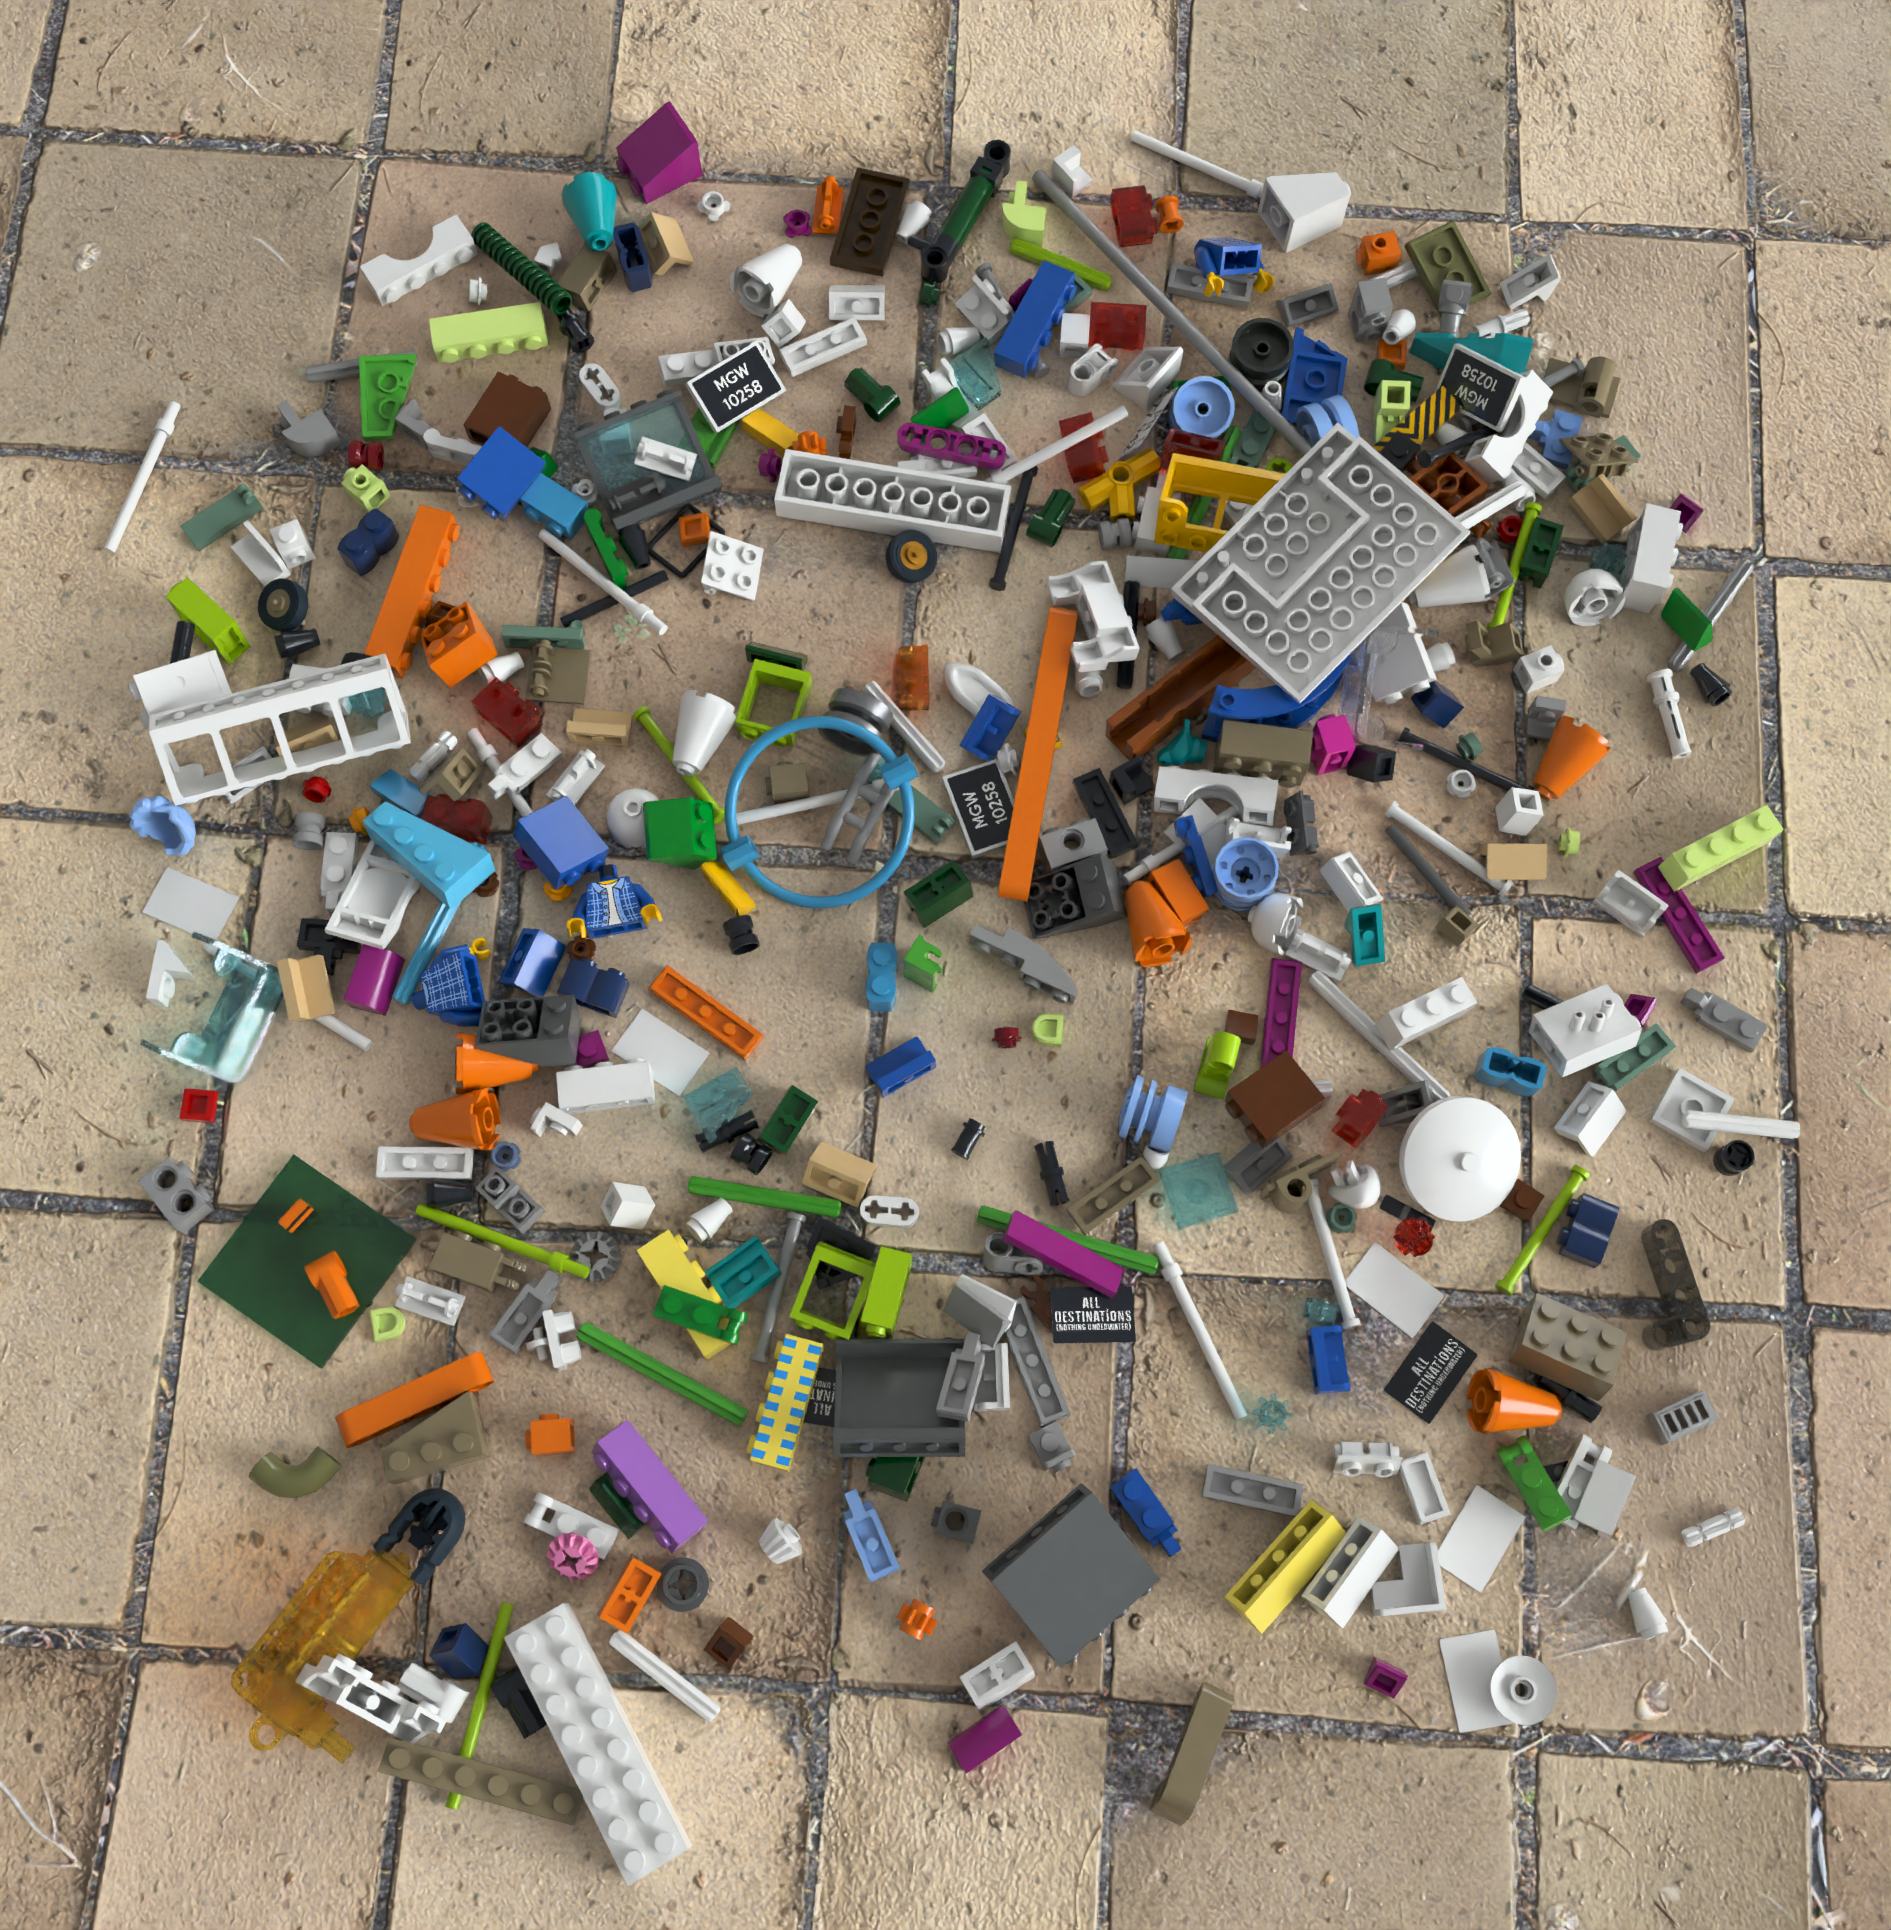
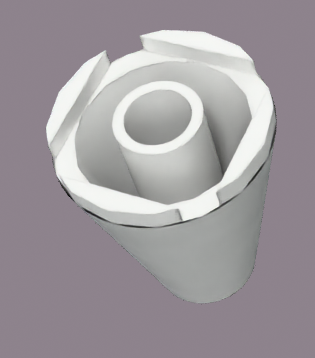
[729,243,802,317]
[1408,544,1490,608]
[672,690,738,777]

